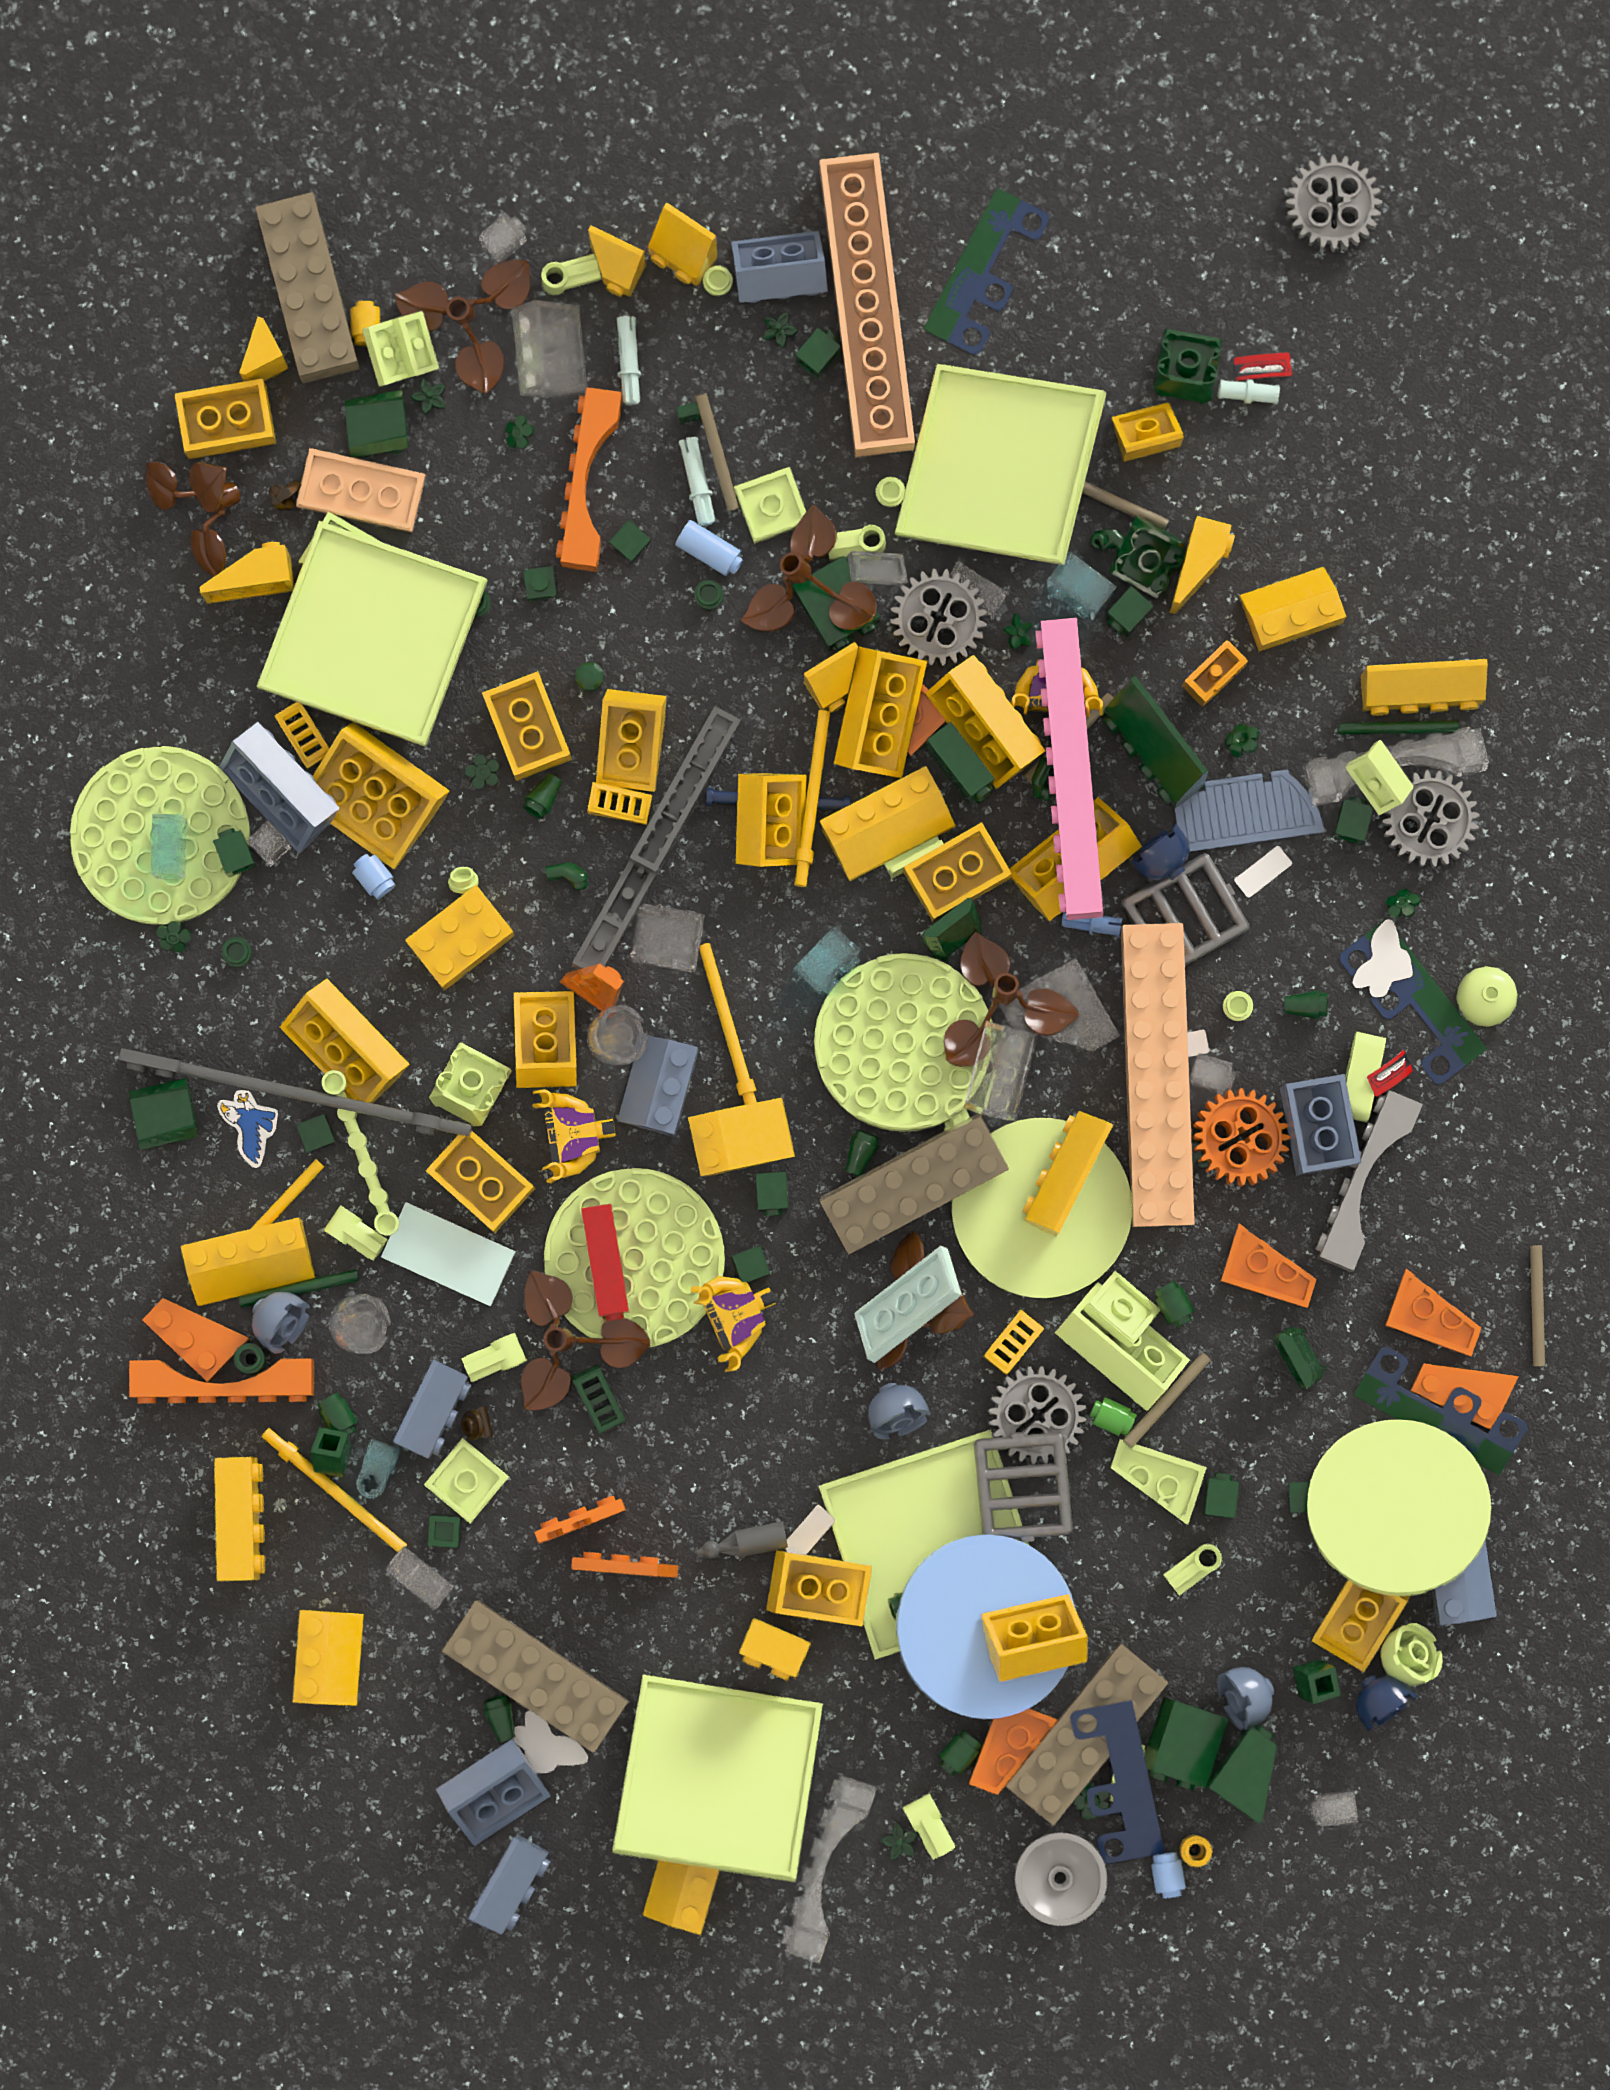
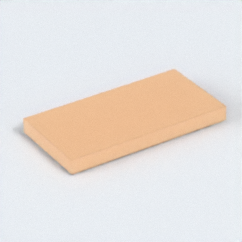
[296,448,426,533]

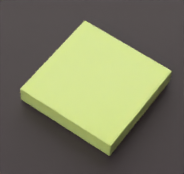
[734,467,806,544]
[1082,1271,1160,1349]
[424,1438,509,1524]

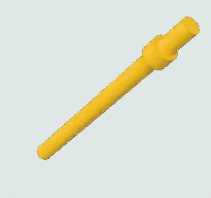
[794,710,830,887]
[698,943,757,1105]
[261,1428,407,1554]

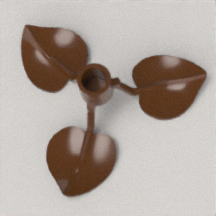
[395,260,531,394]
[145,462,240,577]
[741,505,877,631]
[943,932,1079,1067]
[876,1231,974,1371]
[521,1271,651,1410]

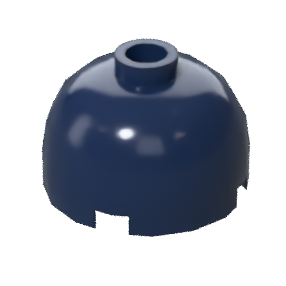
[1129,824,1190,880]
[1355,1674,1418,1732]

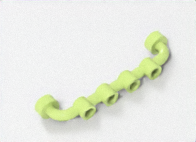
[322,1070,399,1236]

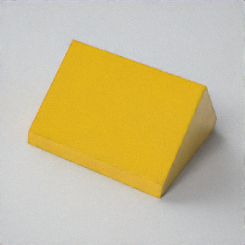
[239,317,289,382]
[1112,402,1184,462]

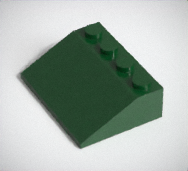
[1103,676,1208,808]

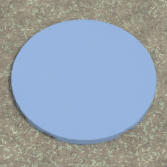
[896,1535,1075,1719]

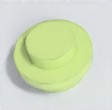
[703,266,733,296]
[876,477,906,507]
[448,867,479,894]
[1223,991,1253,1021]

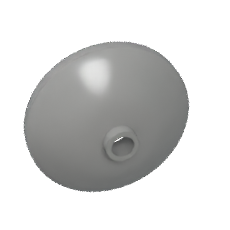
[1015,1833,1107,1926]

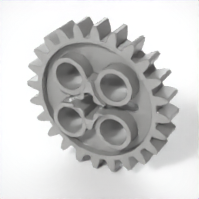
[1285,155,1382,252]
[891,569,987,666]
[1381,770,1479,868]
[988,1366,1086,1464]

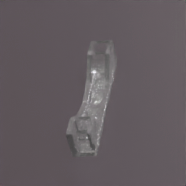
[1303,727,1489,807]
[781,1775,877,1964]

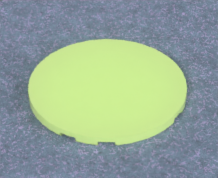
[70,746,250,925]
[814,953,995,1132]
[952,1118,1132,1298]
[544,1168,725,1348]
[1307,1420,1491,1596]

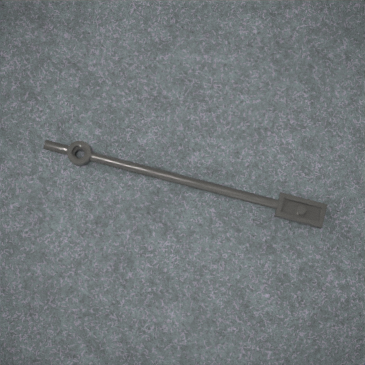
[119,1048,472,1137]

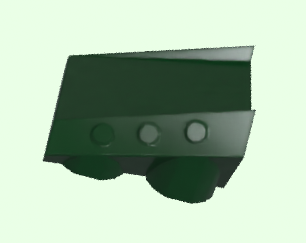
[1153,329,1222,405]
[345,390,409,458]
[1109,516,1185,599]
[921,898,982,962]
[129,1078,197,1150]
[1273,1327,1326,1390]

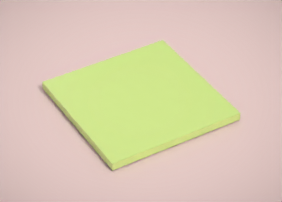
[895,364,1106,565]
[257,521,487,747]
[819,1430,1029,1659]
[613,1675,823,1882]

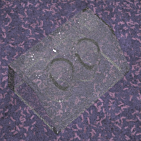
[512,300,587,398]
[964,1021,1039,1121]

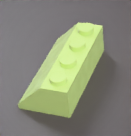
[1055,1282,1189,1411]

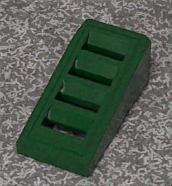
[571,1364,626,1434]

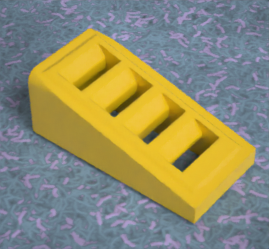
[274,702,329,769]
[587,782,652,825]
[983,1310,1044,1375]

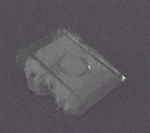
[630,904,705,973]

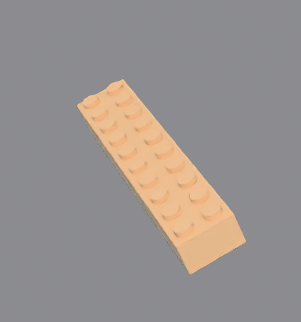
[820,153,915,457]
[1121,923,1194,1227]

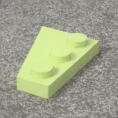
[1110,1439,1207,1525]

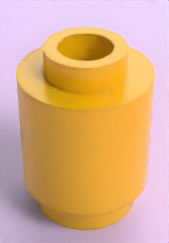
[350,301,380,346]
[1179,1835,1212,1867]

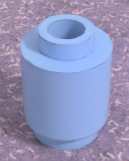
[352,854,396,900]
[1151,1852,1186,1898]

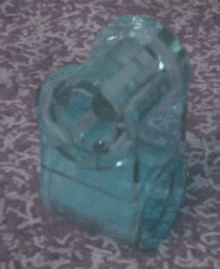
[356,1439,400,1499]

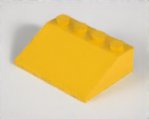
[313,722,450,869]

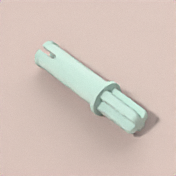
[617,316,641,405]
[679,437,715,526]

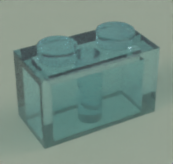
[1046,551,1117,620]
[151,814,187,879]
[793,926,861,996]

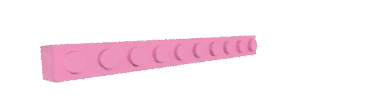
[1036,618,1103,920]

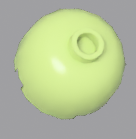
[1456,966,1518,1027]
[1381,1623,1442,1686]

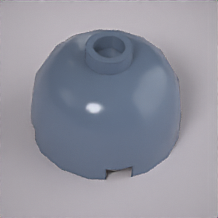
[252,1292,310,1354]
[868,1383,930,1439]
[1217,1667,1274,1730]

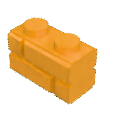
[1182,640,1248,707]

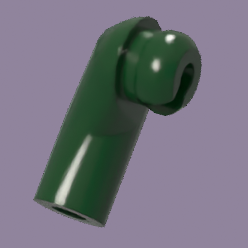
[1090,529,1125,552]
[1032,756,1053,801]
[545,862,588,890]

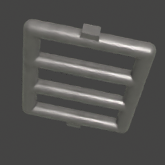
[1121,854,1250,966]
[974,1432,1073,1542]

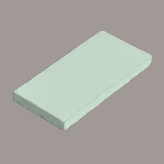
[381,1202,516,1307]
[854,1246,962,1363]

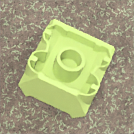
[429,1043,512,1126]

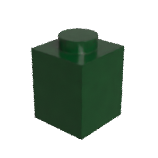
[795,328,841,379]
[1106,586,1153,637]
[1333,797,1373,845]
[213,828,257,878]
[756,1172,788,1217]
[311,1427,351,1478]
[1202,1473,1239,1518]
[1293,1659,1341,1704]

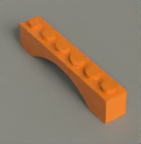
[556,387,623,572]
[129,1359,314,1404]

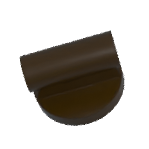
[269,480,300,511]
[461,1407,493,1440]

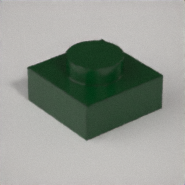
[523,566,557,601]

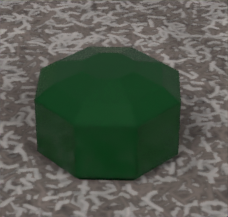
[575,662,604,692]

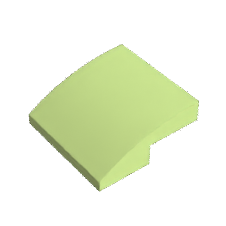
[362,311,439,386]

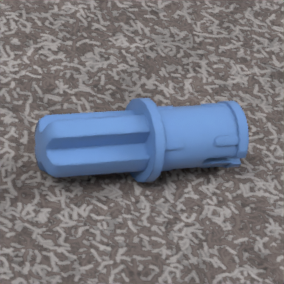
[1061,912,1122,937]

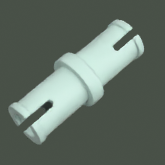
[1218,379,1280,404]

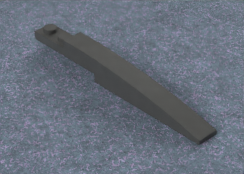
[572,706,741,969]

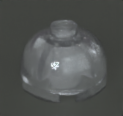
[587,1005,648,1066]
[329,1294,391,1354]

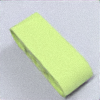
[1345,1032,1386,1123]

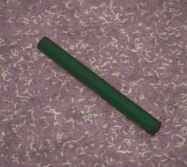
[1338,720,1459,735]
[239,1269,359,1308]

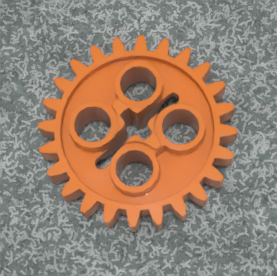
[1192,1088,1290,1187]

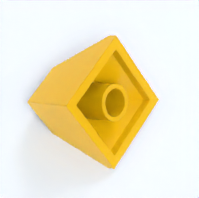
[588,225,646,297]
[804,642,858,713]

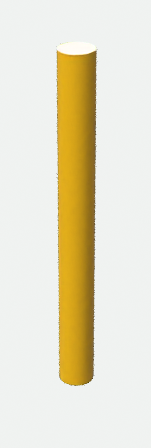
[251,1159,324,1229]

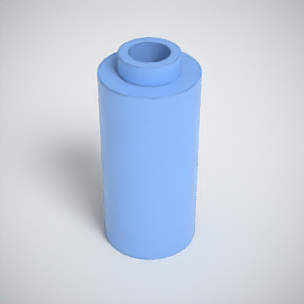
[675,520,743,576]

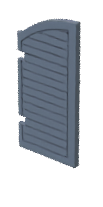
[1174,769,1325,852]

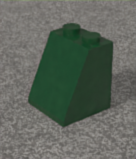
[1207,1725,1277,1824]

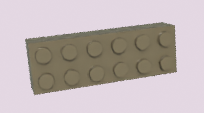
[256,192,360,384]
[820,1113,1009,1255]
[442,1600,629,1753]
[1005,1643,1169,1826]

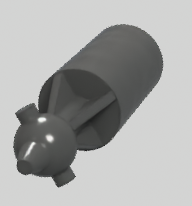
[696,1521,788,1559]

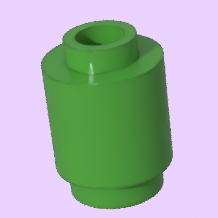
[1090,1397,1137,1436]

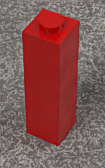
[581,1204,630,1322]

